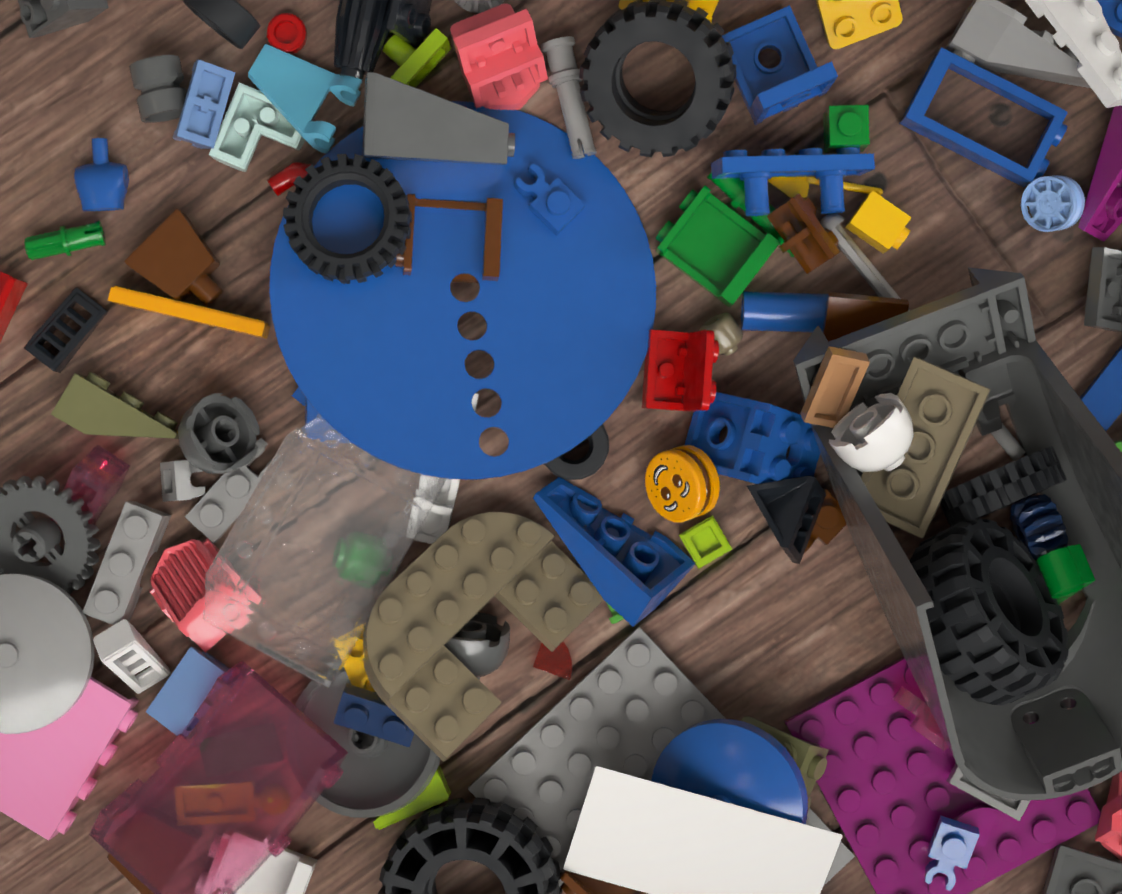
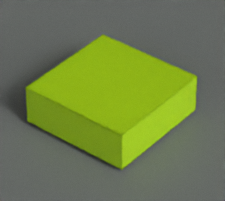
[678,515,732,569]

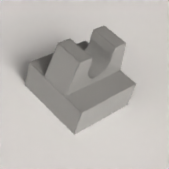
[160,460,206,502]

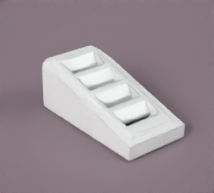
[93,619,171,694]

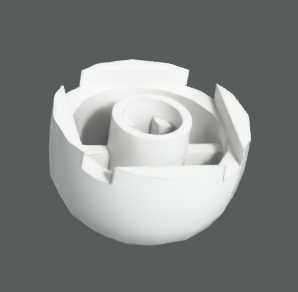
[829,393,914,472]

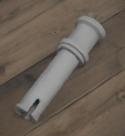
[540,36,597,159]

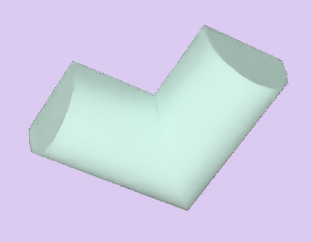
[209,83,305,172]

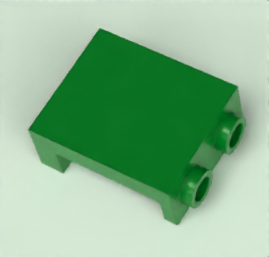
[655,186,781,308]

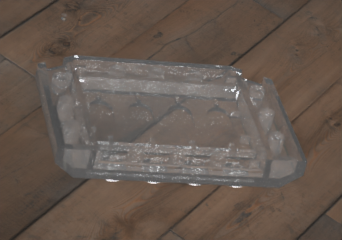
[203,414,446,689]

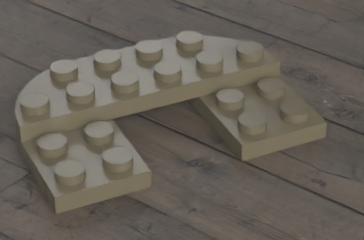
[363,512,604,762]

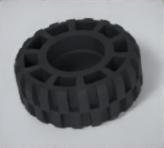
[909,518,1069,705]
[378,797,562,894]

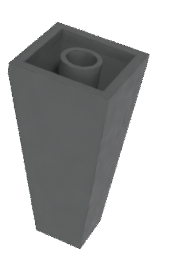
[362,72,515,165]

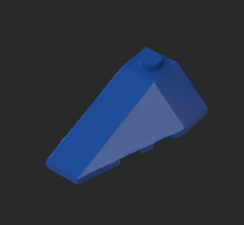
[533,477,695,627]

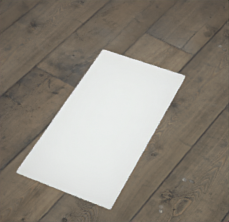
[563,766,842,894]

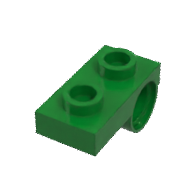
[1036,544,1096,604]

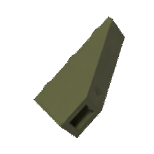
[51,372,179,439]

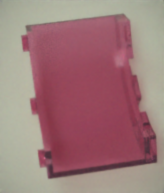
[89,661,349,894]

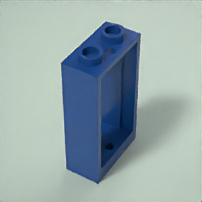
[899,47,1068,187]

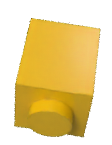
[845,190,911,254]

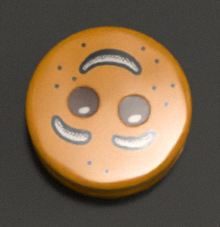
[645,445,720,523]

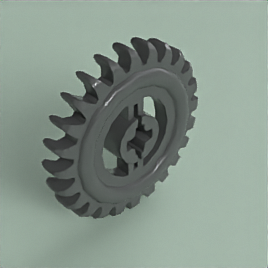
[0,476,101,595]

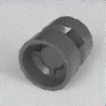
[129,55,187,123]

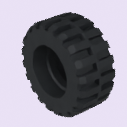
[579,0,736,158]

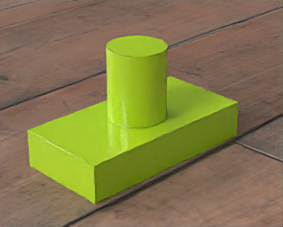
[382,28,452,88]

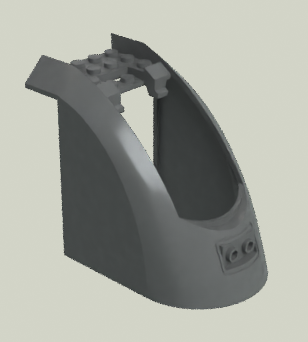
[793,267,1122,801]

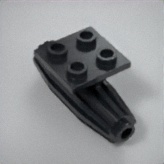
[334,0,432,81]

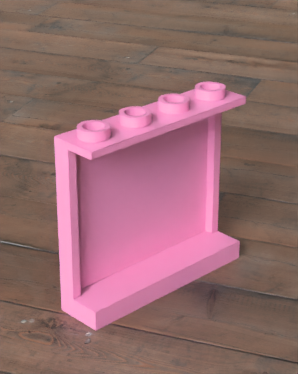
[0,677,139,841]

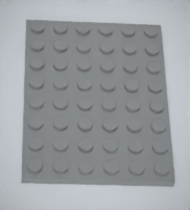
[468,626,855,888]

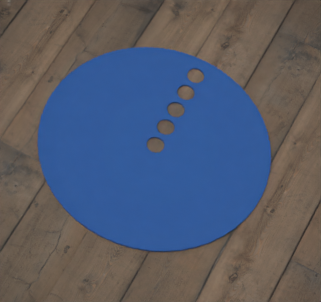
[269,101,656,480]

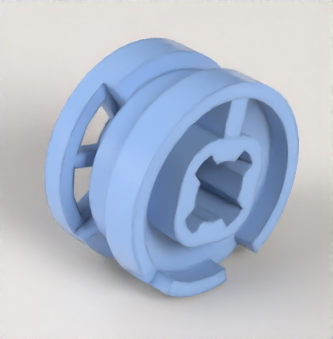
[1021,175,1085,232]

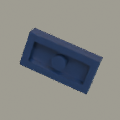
[333,683,414,747]

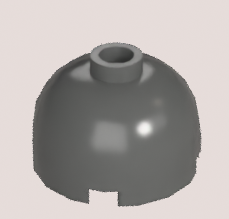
[178,393,260,474]
[444,612,510,680]

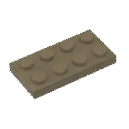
[861,357,991,538]

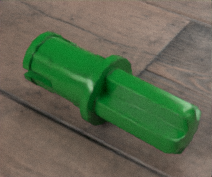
[24,220,106,260]

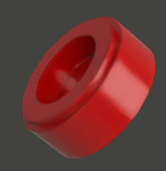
[267,13,307,54]

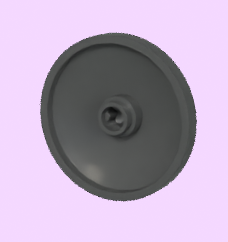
[288,662,440,818]

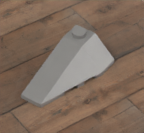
[945,0,1091,88]

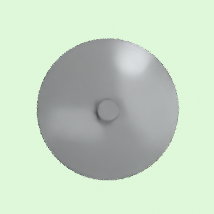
[0,573,95,734]

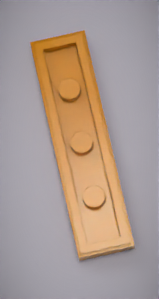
[108,286,270,339]

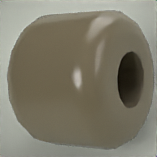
[699,313,743,356]

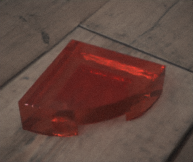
[533,641,572,680]

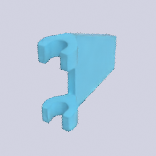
[248,44,362,154]

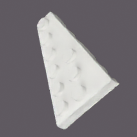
[1025,0,1122,108]

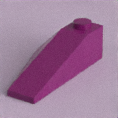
[1078,105,1122,242]

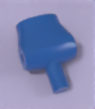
[74,138,129,211]

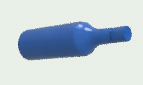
[741,291,828,333]

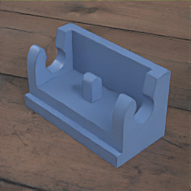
[173,59,236,149]
[146,647,236,737]

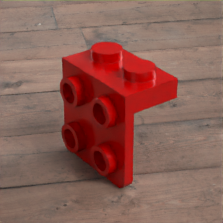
[642,329,719,412]

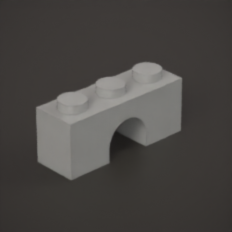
[82,501,171,625]

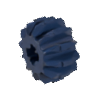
[1010,494,1069,560]

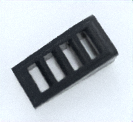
[24,287,108,373]

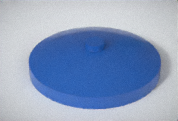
[651,719,808,824]

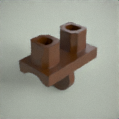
[767,193,840,274]

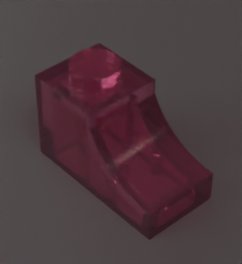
[51,444,130,525]

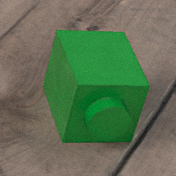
[823,105,870,153]

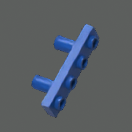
[711,147,875,216]

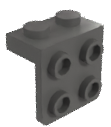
[1084,247,1122,332]

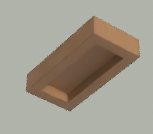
[800,346,870,428]

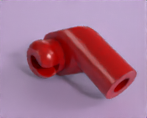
[267,162,315,196]

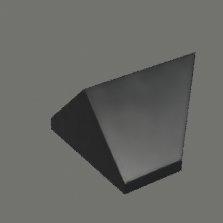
[747,476,826,564]

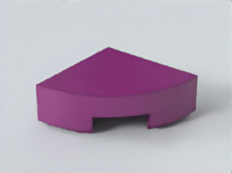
[953,806,999,847]

